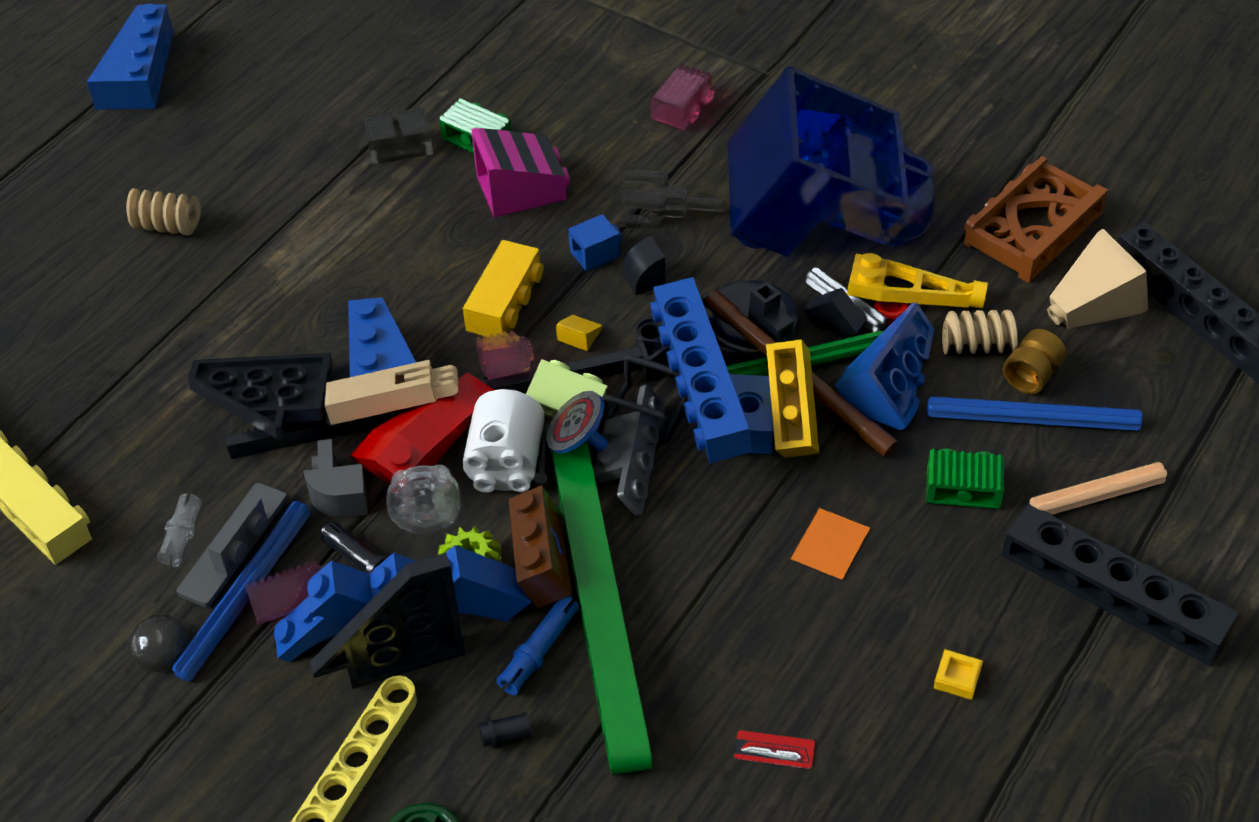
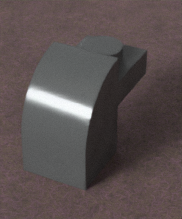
[304,439,368,518]

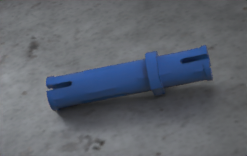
[496,596,580,695]

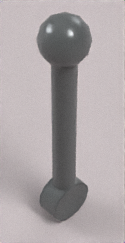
[533,423,549,487]

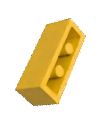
[463,240,544,341]
[766,339,819,458]

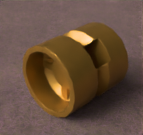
[1002,329,1067,394]

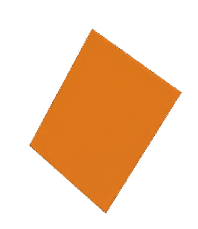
[791,508,870,580]

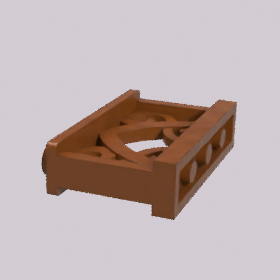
[964,156,1108,283]

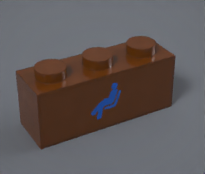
[508,485,572,608]

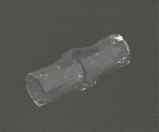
[157,493,202,567]

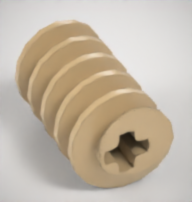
[126,188,201,235]
[942,310,1018,355]

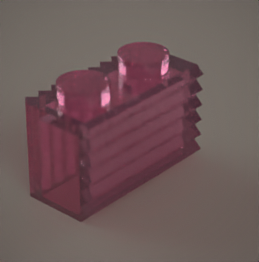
[651,63,714,130]
[475,330,534,380]
[245,560,322,625]

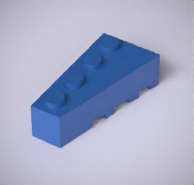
[87,4,174,110]

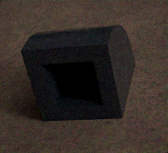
[622,236,666,295]

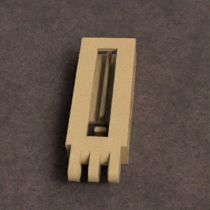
[325,360,458,425]

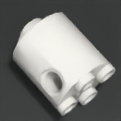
[463,389,545,493]

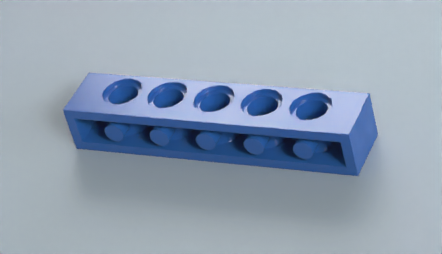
[650,277,752,463]

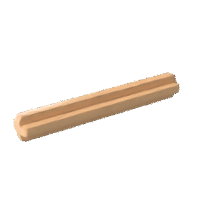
[1030,462,1167,515]

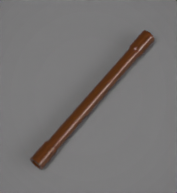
[703,289,898,458]

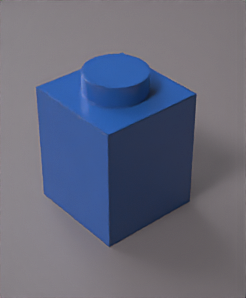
[569,214,622,271]

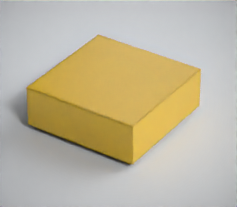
[933,649,983,700]

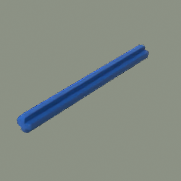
[927,396,1143,431]
[172,501,311,682]

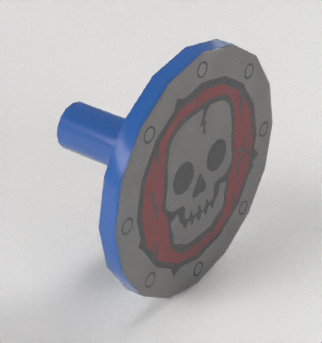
[546,391,608,453]

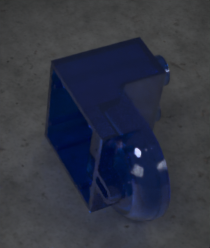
[728,66,935,257]

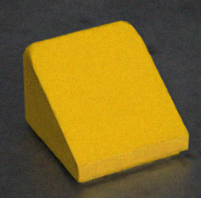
[556,315,603,351]

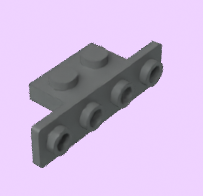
[594,384,665,516]
[176,483,287,608]

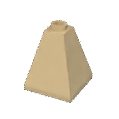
[1047,229,1148,329]

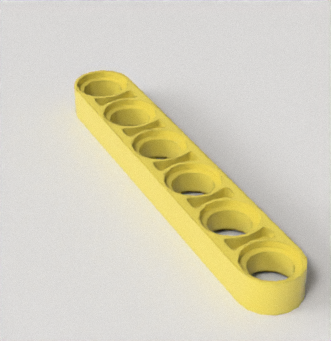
[291,676,417,822]

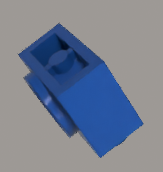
[729,374,773,454]

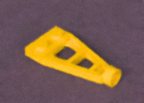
[847,253,988,309]

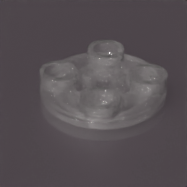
[387,465,461,535]

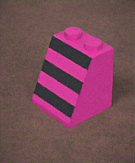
[471,128,570,217]

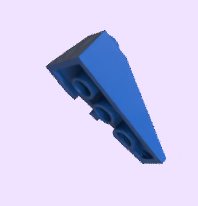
[835,302,935,430]

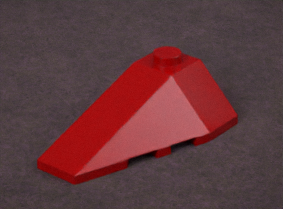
[350,372,494,498]

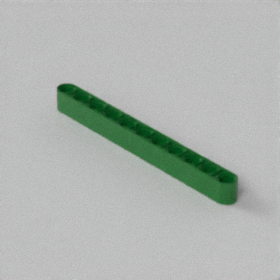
[550,441,652,775]

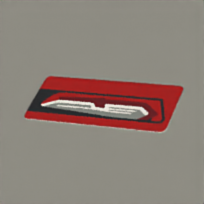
[734,730,815,768]

